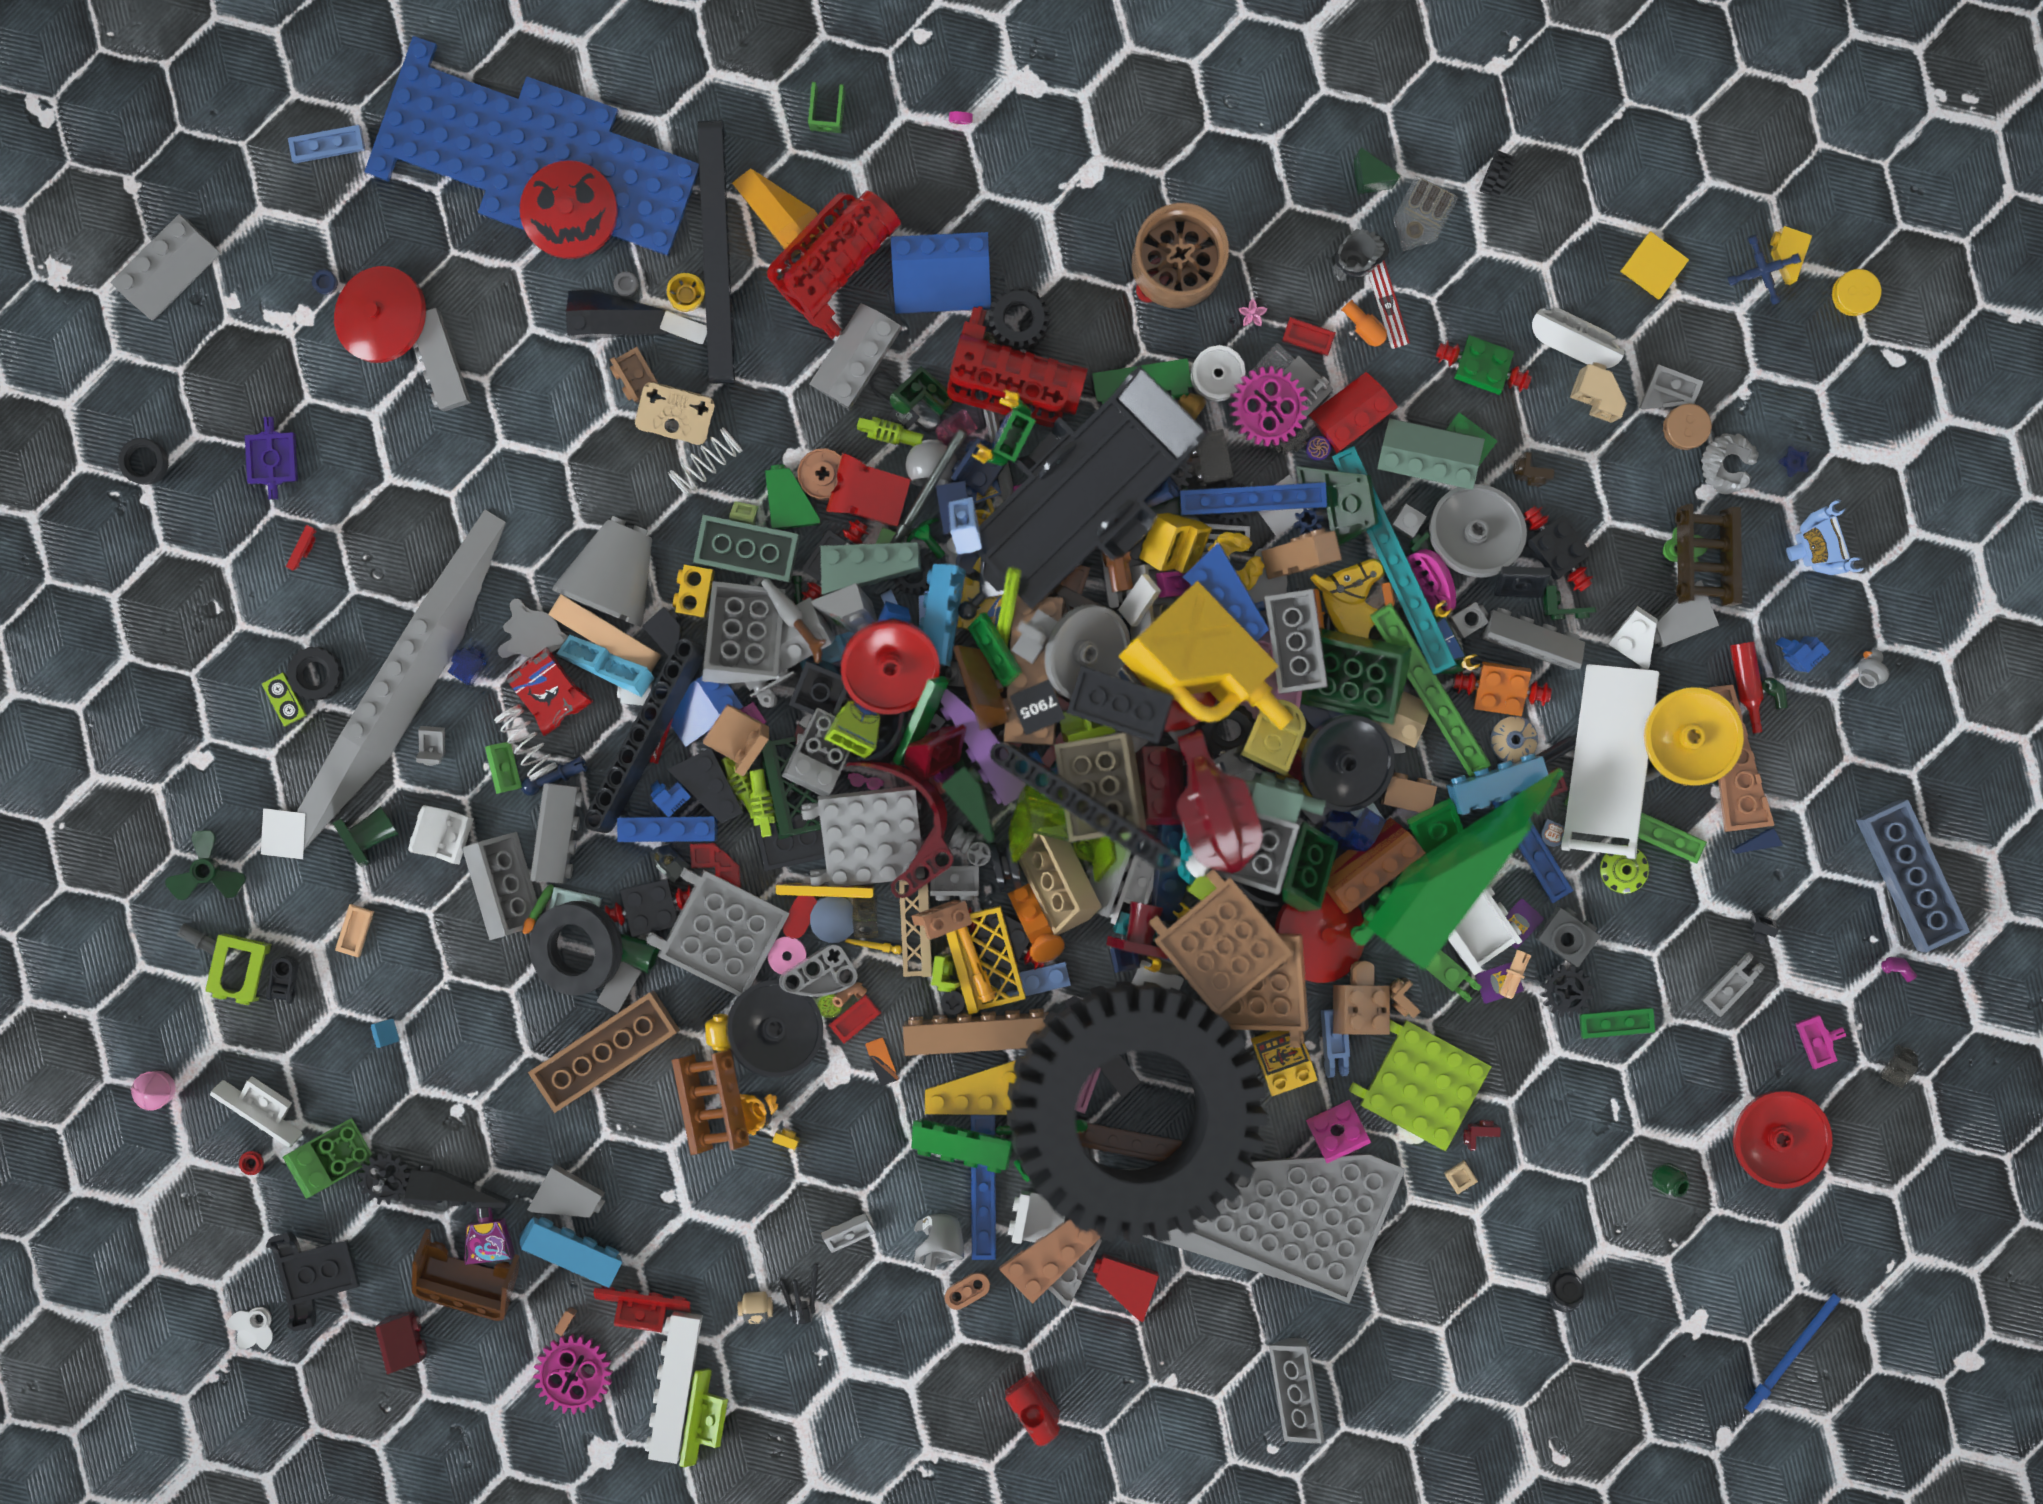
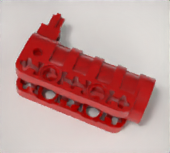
[767,190,901,339]
[947,306,1088,427]

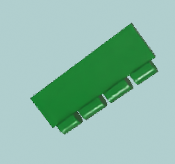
[1092,358,1192,405]

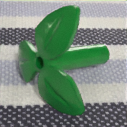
[906,518,945,559]

